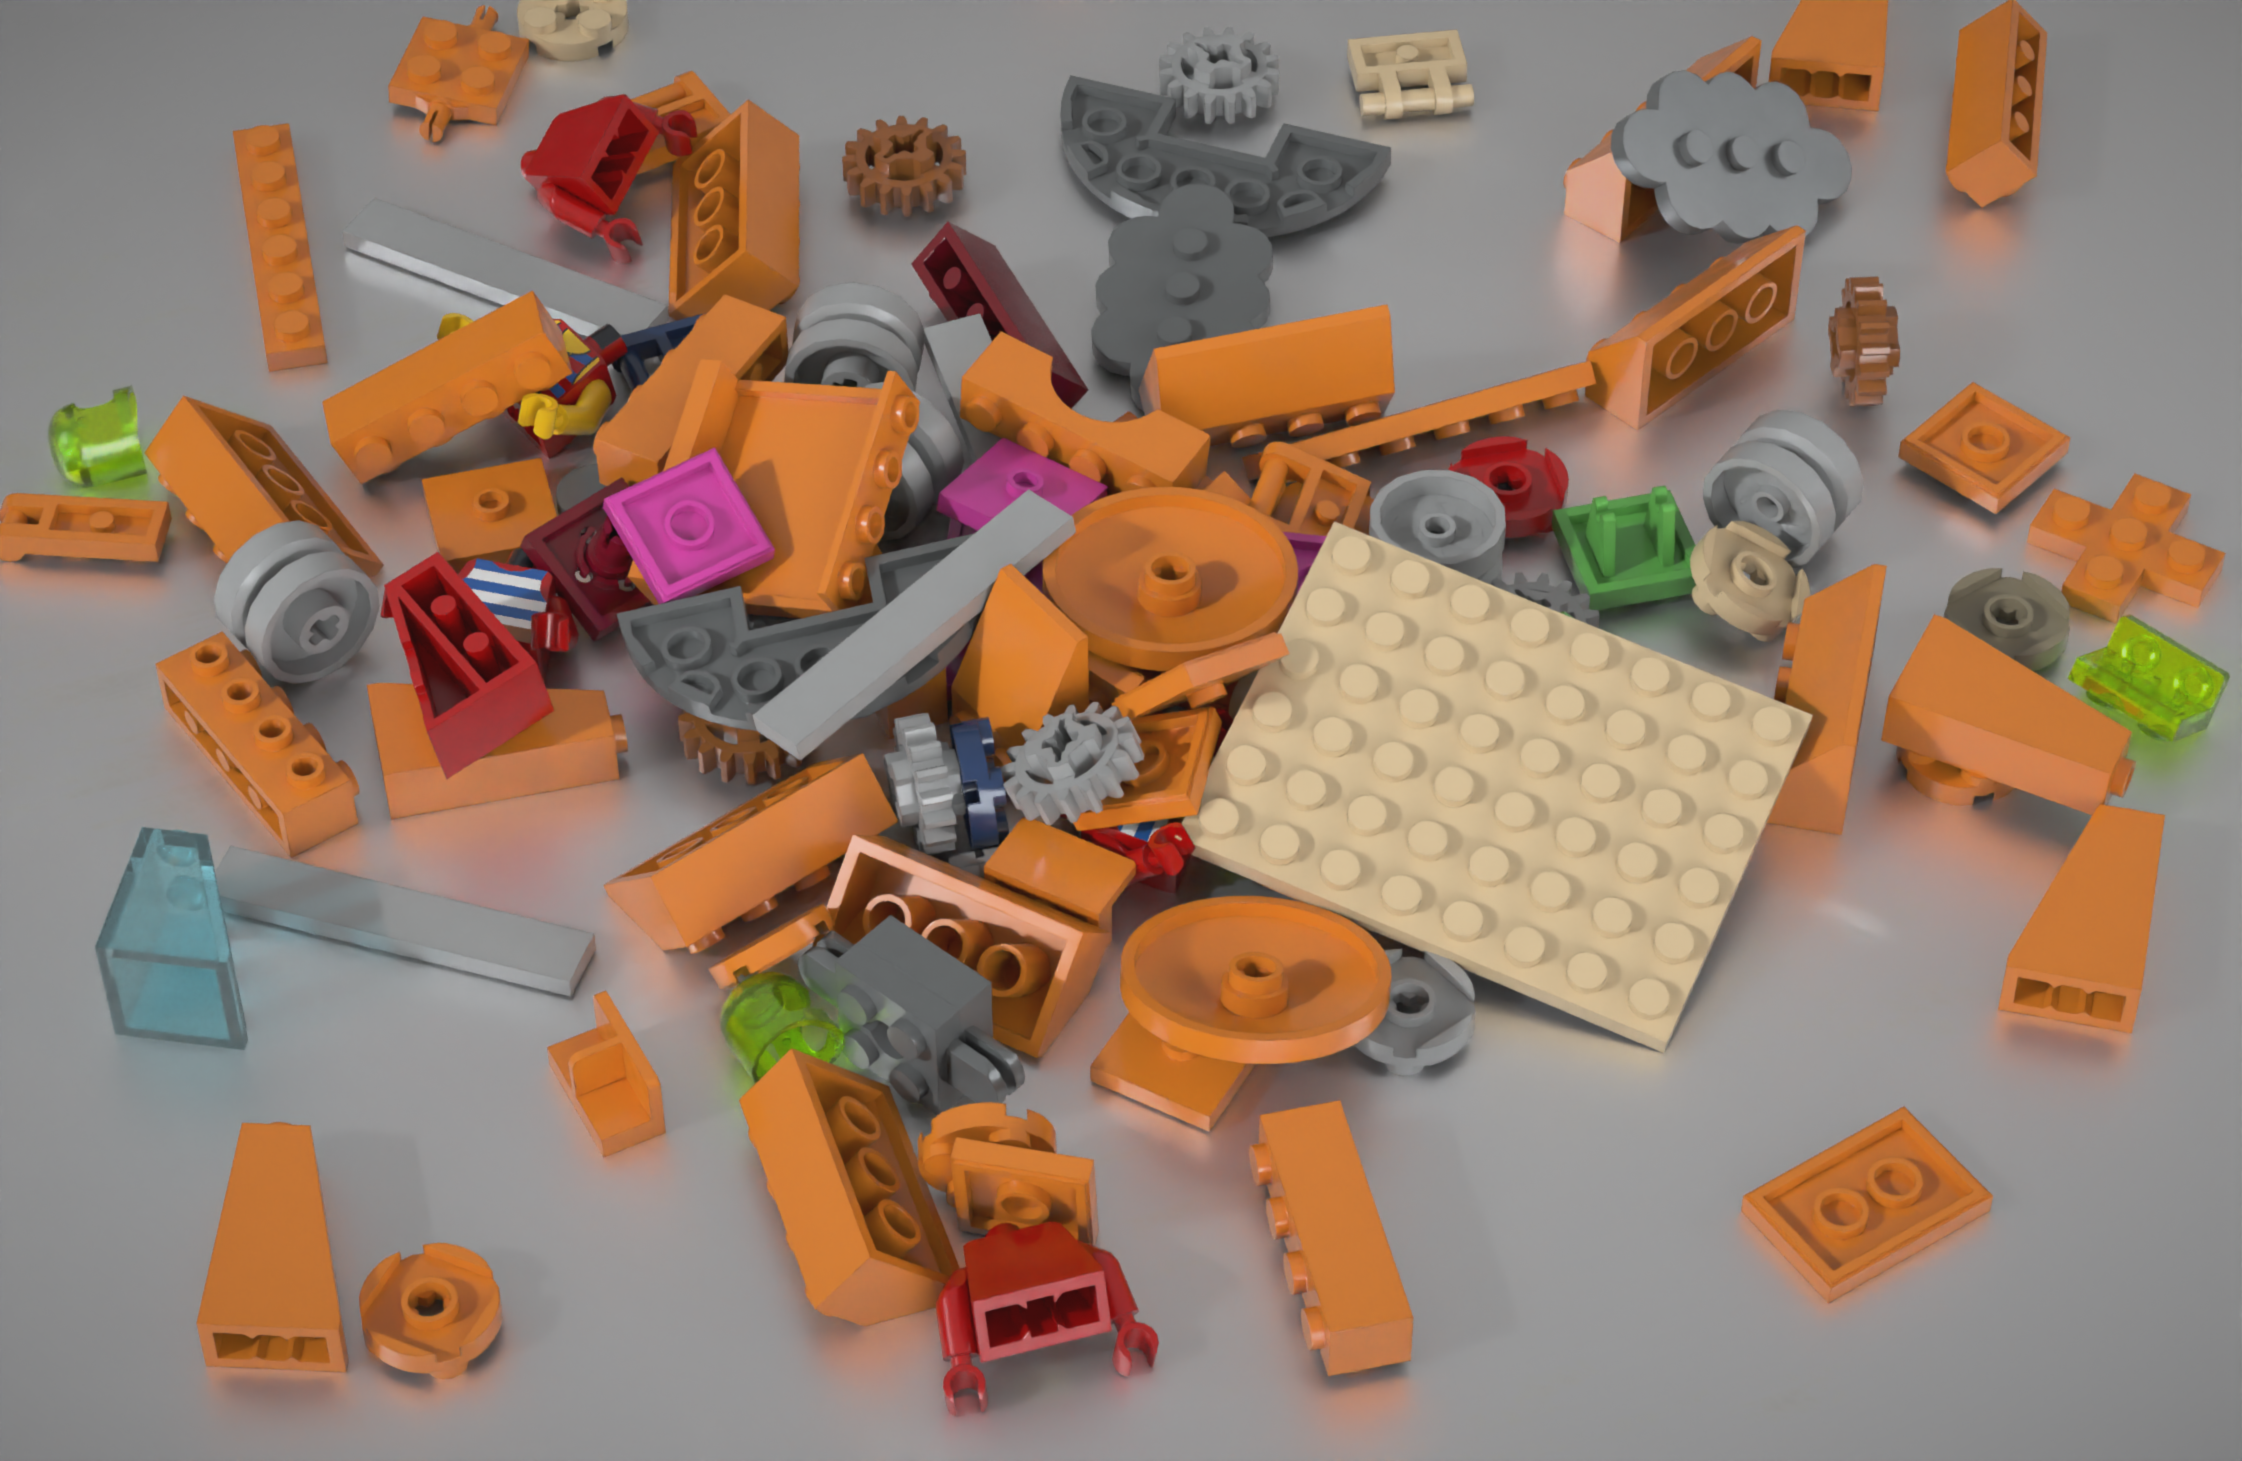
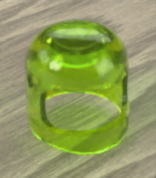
[48,385,147,488]
[719,971,845,1084]

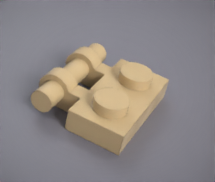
[1347,29,1474,120]

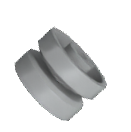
[784,282,924,392]
[864,382,964,541]
[1703,409,1864,568]
[1369,470,1506,585]
[214,520,380,684]

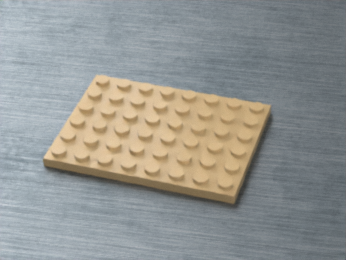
[1175,521,1813,1053]

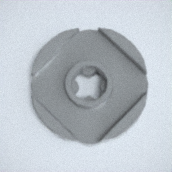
[1355,949,1476,1076]

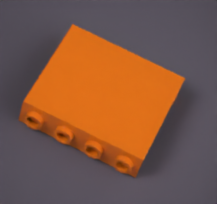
[628,359,920,619]

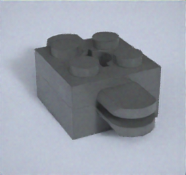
[798,915,1025,1115]

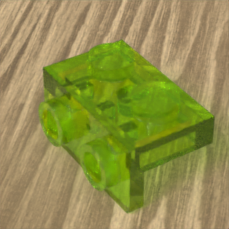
[2067,615,2230,742]

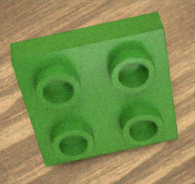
[1552,485,1696,610]

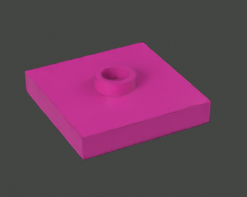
[936,438,1108,561]
[603,448,775,604]

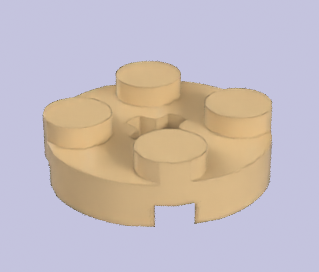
[517,0,629,61]
[1690,521,1810,642]

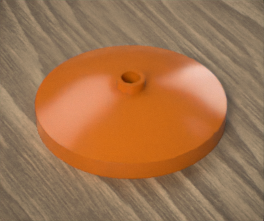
[1042,487,1298,671]
[1120,896,1392,1064]

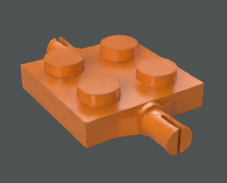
[388,5,529,142]

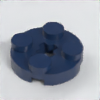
[949,717,1009,850]

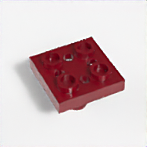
[520,477,653,642]

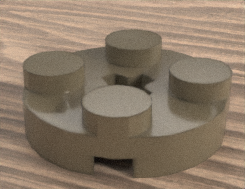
[1944,568,2070,671]

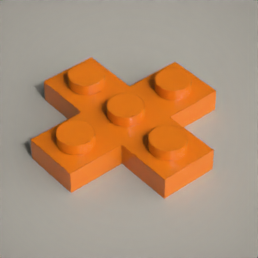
[2027,473,2226,624]

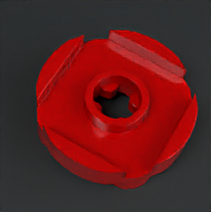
[1448,436,1569,538]

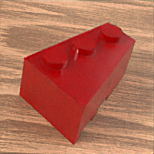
[384,552,555,780]

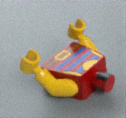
[437,313,628,459]

